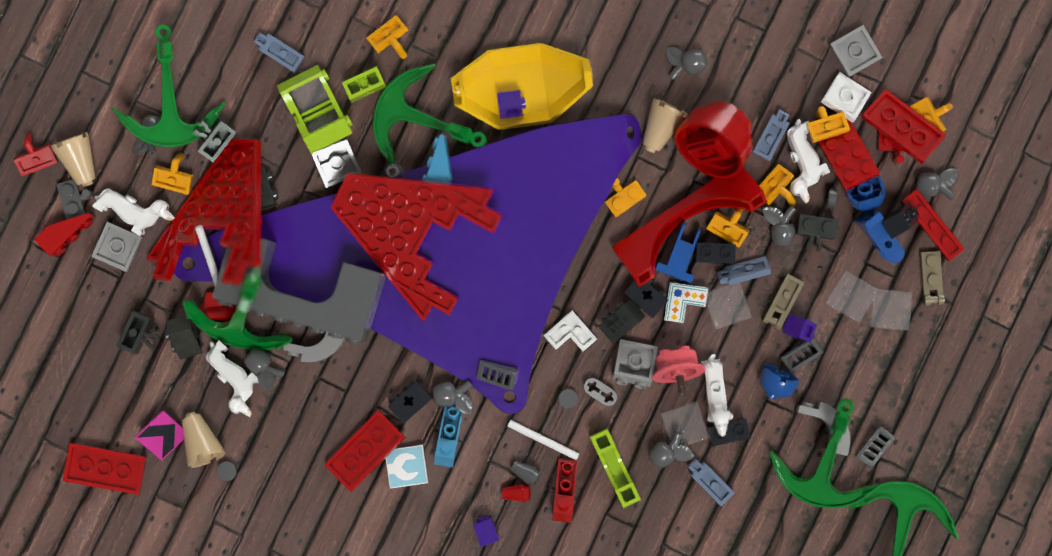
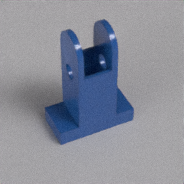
[853,210,904,263]
[655,221,701,284]

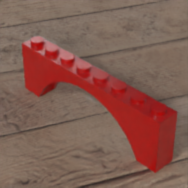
[612,167,768,287]

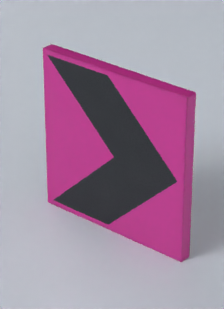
[135,410,184,461]

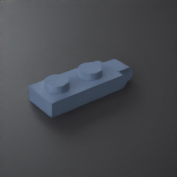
[253,32,305,73]
[752,109,790,162]
[717,256,771,285]
[687,458,735,506]

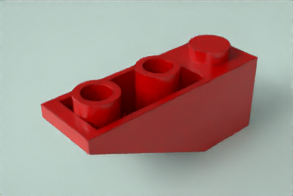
[34,213,95,257]
[552,459,578,523]

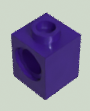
[497,90,526,119]
[782,314,817,343]
[473,515,499,547]

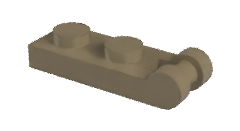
[920,251,945,306]
[762,274,804,330]

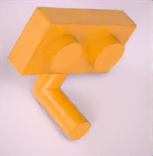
[366,15,408,59]
[910,97,953,132]
[806,106,850,143]
[152,152,193,195]
[759,164,796,206]
[605,178,647,218]
[706,208,750,248]

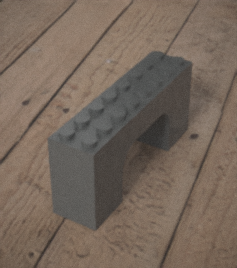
[212,239,386,344]

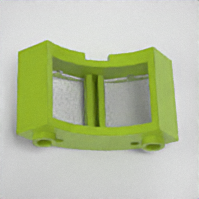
[277,65,353,154]

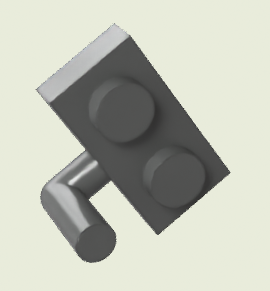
[56,179,94,220]

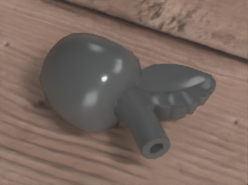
[666,47,708,80]
[132,115,160,156]
[915,169,958,201]
[762,206,796,246]
[244,348,284,391]
[432,381,473,414]
[648,431,694,468]

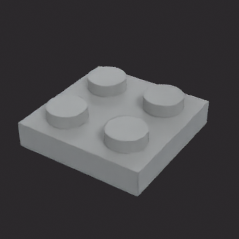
[829,25,882,77]
[91,222,144,272]

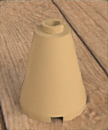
[642,98,688,153]
[51,132,96,187]
[182,412,225,468]

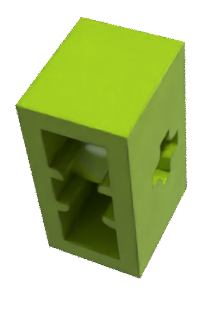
[342,67,386,103]

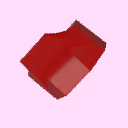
[199,292,236,323]

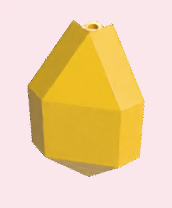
[451,43,593,130]

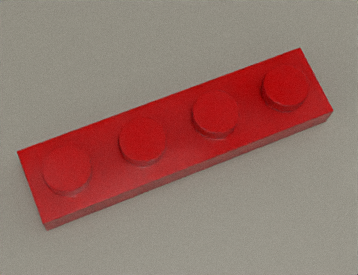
[900,189,964,261]

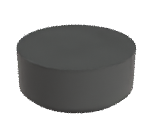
[827,188,837,208]
[559,389,578,408]
[217,461,237,481]

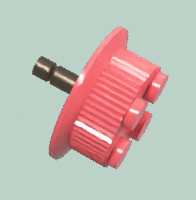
[652,346,706,396]

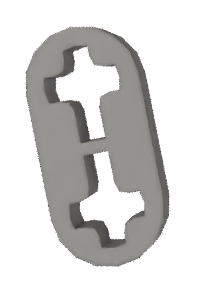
[584,378,617,406]

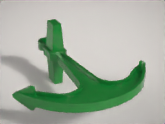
[111,25,225,147]
[373,64,487,164]
[183,267,292,350]
[769,398,880,508]
[848,481,959,556]

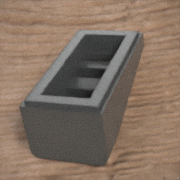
[781,335,824,373]
[476,360,518,391]
[856,425,895,468]

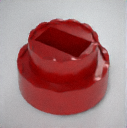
[675,101,753,179]

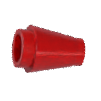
[502,484,531,503]

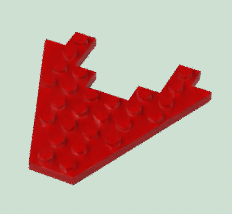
[146,139,262,285]
[330,173,503,321]

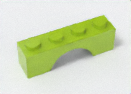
[589,428,641,508]

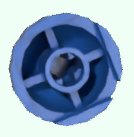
[846,176,885,212]
[760,364,800,400]

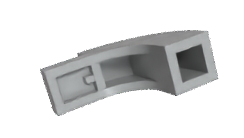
[283,332,346,362]
[795,401,850,456]

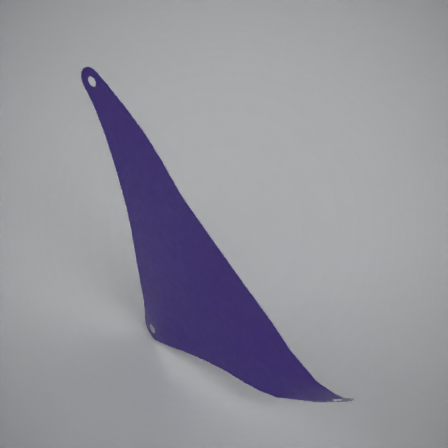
[174,114,641,414]

